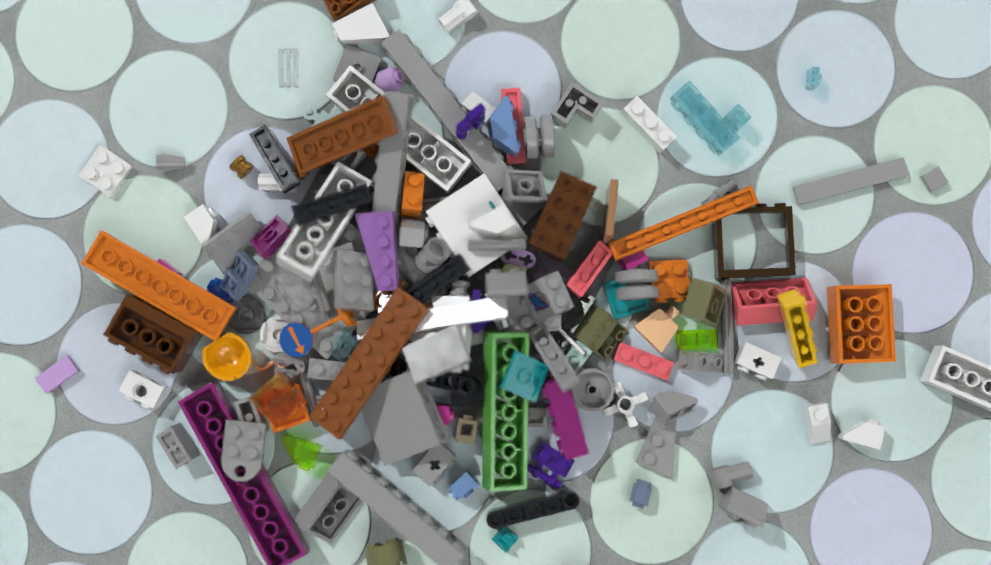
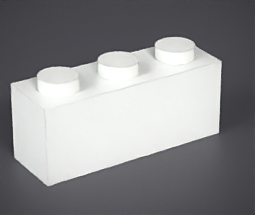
[621,96,677,154]

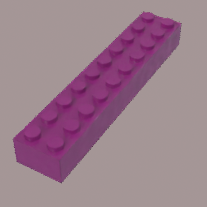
[177,381,310,565]

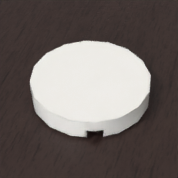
[260,316,288,353]

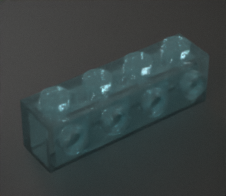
[670,81,740,156]

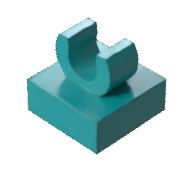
[491,526,519,553]

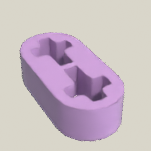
[500,250,536,269]

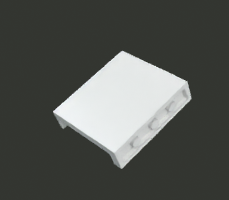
[425,173,528,278]

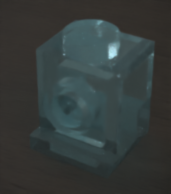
[721,103,752,134]
[330,329,360,361]

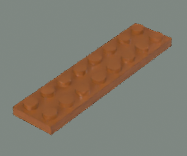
[309,287,430,440]

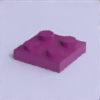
[250,215,292,260]

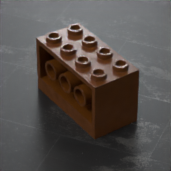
[528,171,597,263]
[103,294,203,374]

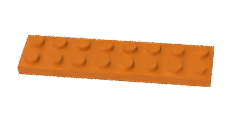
[81,230,237,341]

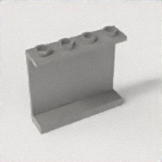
[362,371,450,466]

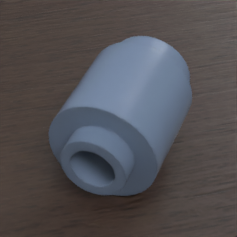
[629,479,653,509]

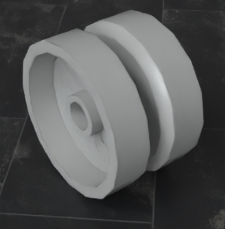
[523,115,554,159]
[615,269,659,300]
[571,368,614,412]

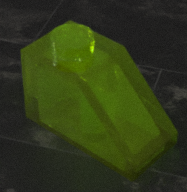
[676,330,718,350]
[281,434,322,471]

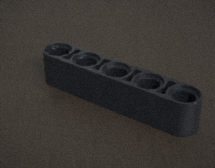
[392,359,480,395]
[486,490,580,529]

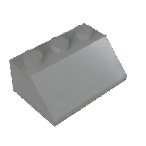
[294,472,362,543]

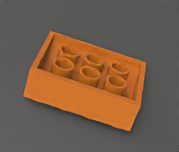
[827,284,896,364]

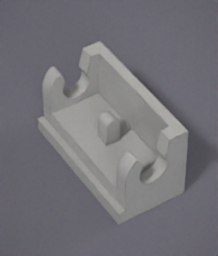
[156,423,200,469]

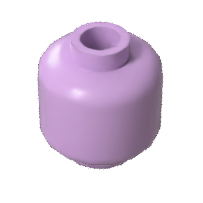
[375,67,404,93]

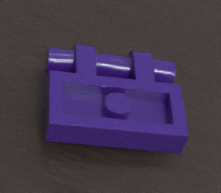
[456,102,486,140]
[527,441,575,489]

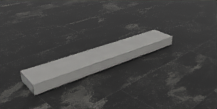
[792,157,909,206]

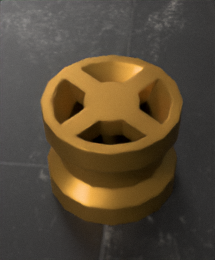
[229,155,254,179]

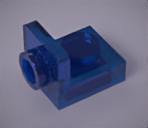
[207,277,234,304]

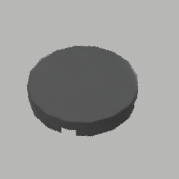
[228,296,266,334]

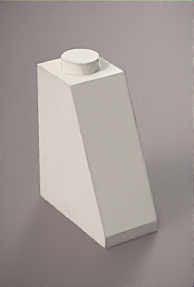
[332,3,390,46]

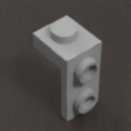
[678,350,724,373]

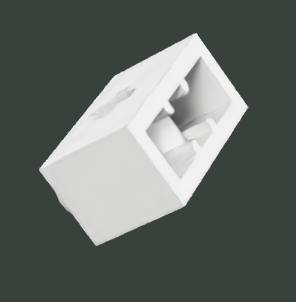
[734,342,781,381]

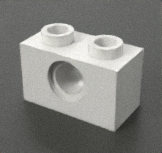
[119,370,169,410]

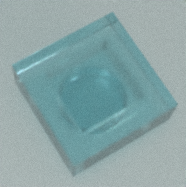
[805,66,822,90]

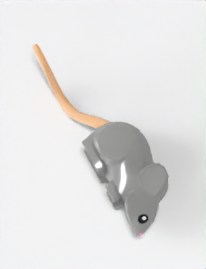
[252,352,305,378]

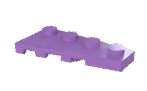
[355,211,399,291]

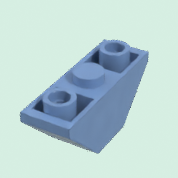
[487,95,521,156]

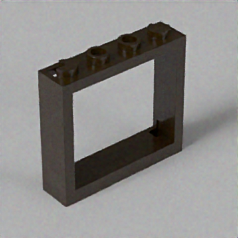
[712,203,796,279]

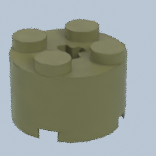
[364,537,408,565]

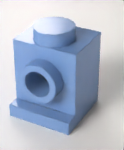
[449,470,480,501]

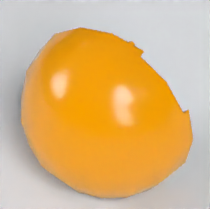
[202,332,252,381]

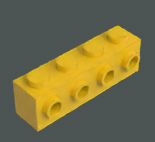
[777,289,818,369]

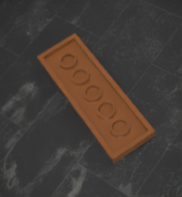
[286,95,399,174]

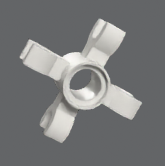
[602,381,648,428]

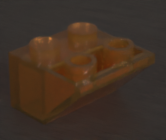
[248,372,308,427]

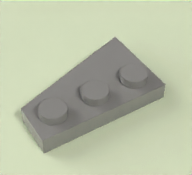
[202,211,261,274]
[636,415,677,478]

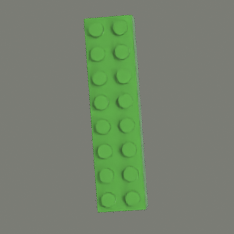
[482,331,529,492]

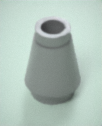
[156,153,185,172]

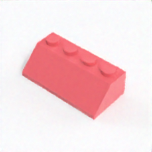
[732,277,817,326]

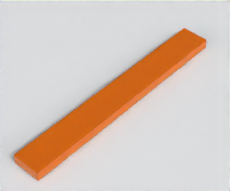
[608,185,759,262]

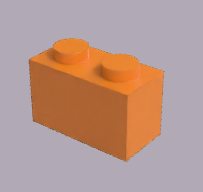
[400,172,425,218]

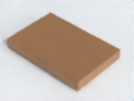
[602,179,619,246]

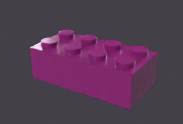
[541,376,589,460]

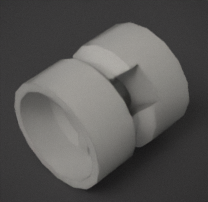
[415,238,450,274]

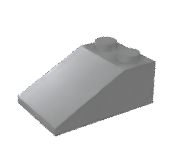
[486,268,528,298]

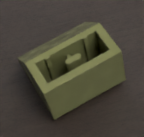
[574,305,628,361]

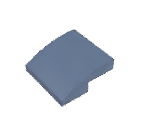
[222,251,258,301]

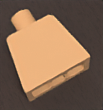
[633,306,680,353]

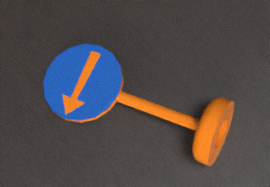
[279,309,357,357]

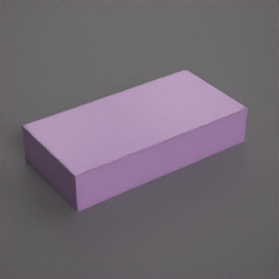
[35,355,80,394]

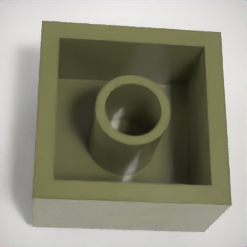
[681,278,727,328]

